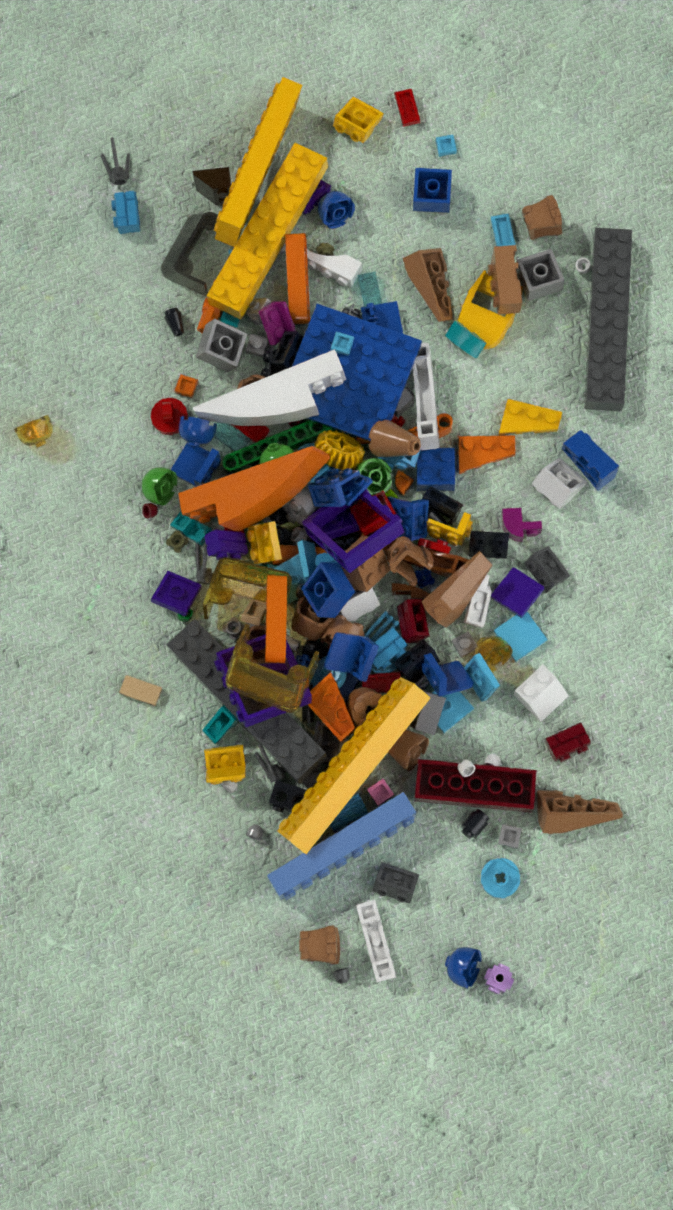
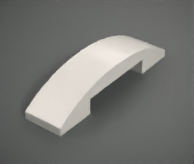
[356,900,396,983]

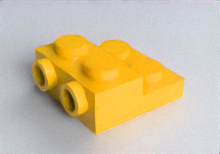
[333,96,384,143]
[247,521,282,564]

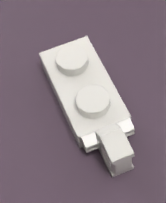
[464,575,492,628]

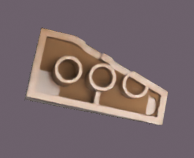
[403,248,453,322]
[421,551,492,628]
[537,790,623,834]

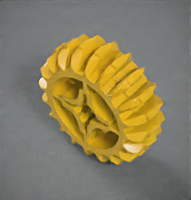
[314,430,365,471]

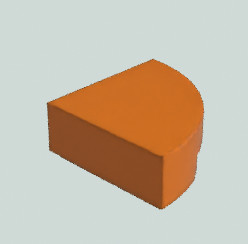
[395,470,414,496]

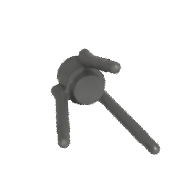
[101,137,130,185]
[195,543,224,585]
[255,744,286,783]

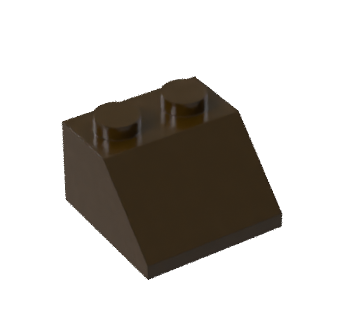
[192,167,232,206]

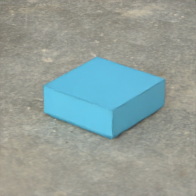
[435,135,457,157]
[330,331,354,356]

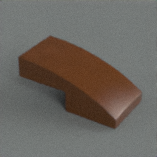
[392,583,429,600]

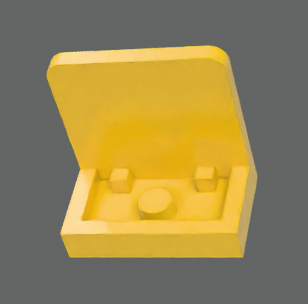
[427,512,473,546]
[204,745,246,785]

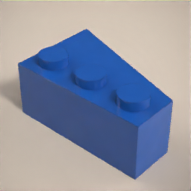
[562,430,619,491]

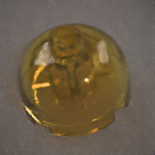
[14,414,53,448]
[473,636,513,672]

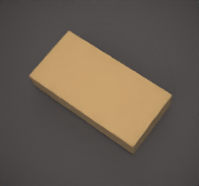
[241,599,266,626]
[119,675,162,706]

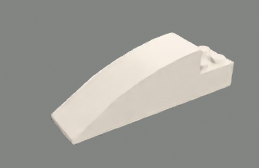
[193,349,346,426]

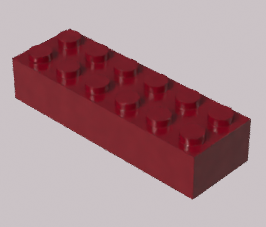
[414,759,537,813]

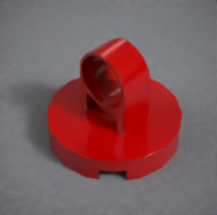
[151,398,188,435]

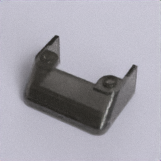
[161,212,240,297]

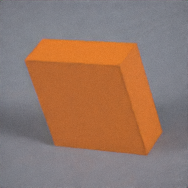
[174,374,198,398]

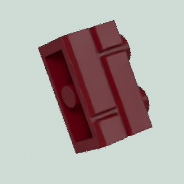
[397,599,430,644]
[545,722,591,763]

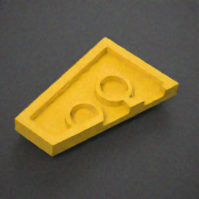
[498,399,562,436]

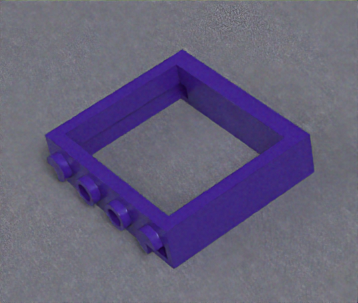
[302,488,404,573]
[214,635,312,728]

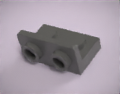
[525,546,570,593]
[373,862,419,903]

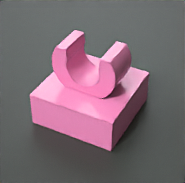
[367,779,394,806]

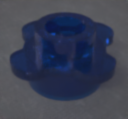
[415,567,435,588]

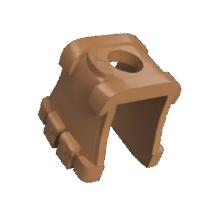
[522,195,562,240]
[386,536,434,587]
[299,925,341,965]

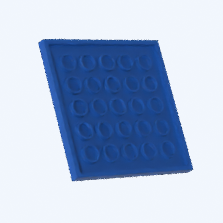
[292,304,422,442]

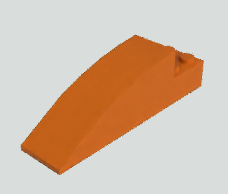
[178,446,330,532]

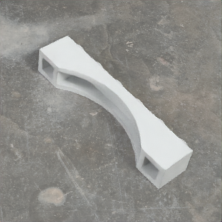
[280,242,362,288]
[413,343,440,451]

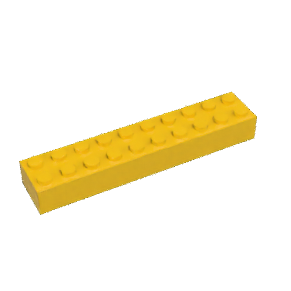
[213,77,303,247]
[206,143,328,320]
[277,677,431,854]

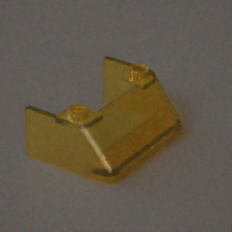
[203,557,292,619]
[225,624,319,713]

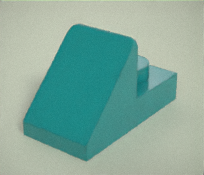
[202,705,237,744]

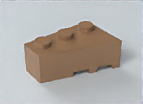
[488,245,522,315]

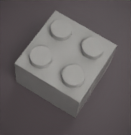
[516,249,565,301]
[195,319,247,372]

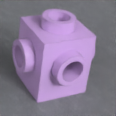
[484,963,514,994]

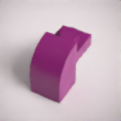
[501,508,542,542]

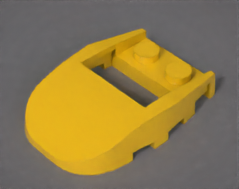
[457,270,523,349]

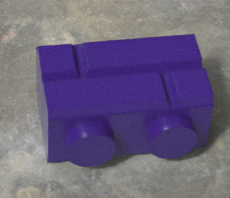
[204,529,248,561]

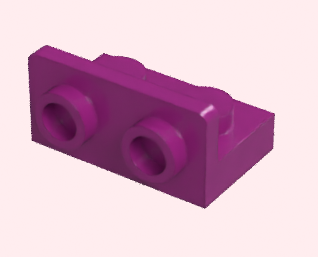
[258,301,296,345]

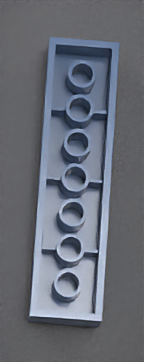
[267,792,416,900]

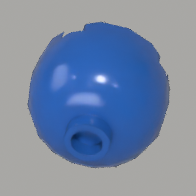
[318,191,355,229]
[179,416,217,448]
[445,947,482,989]

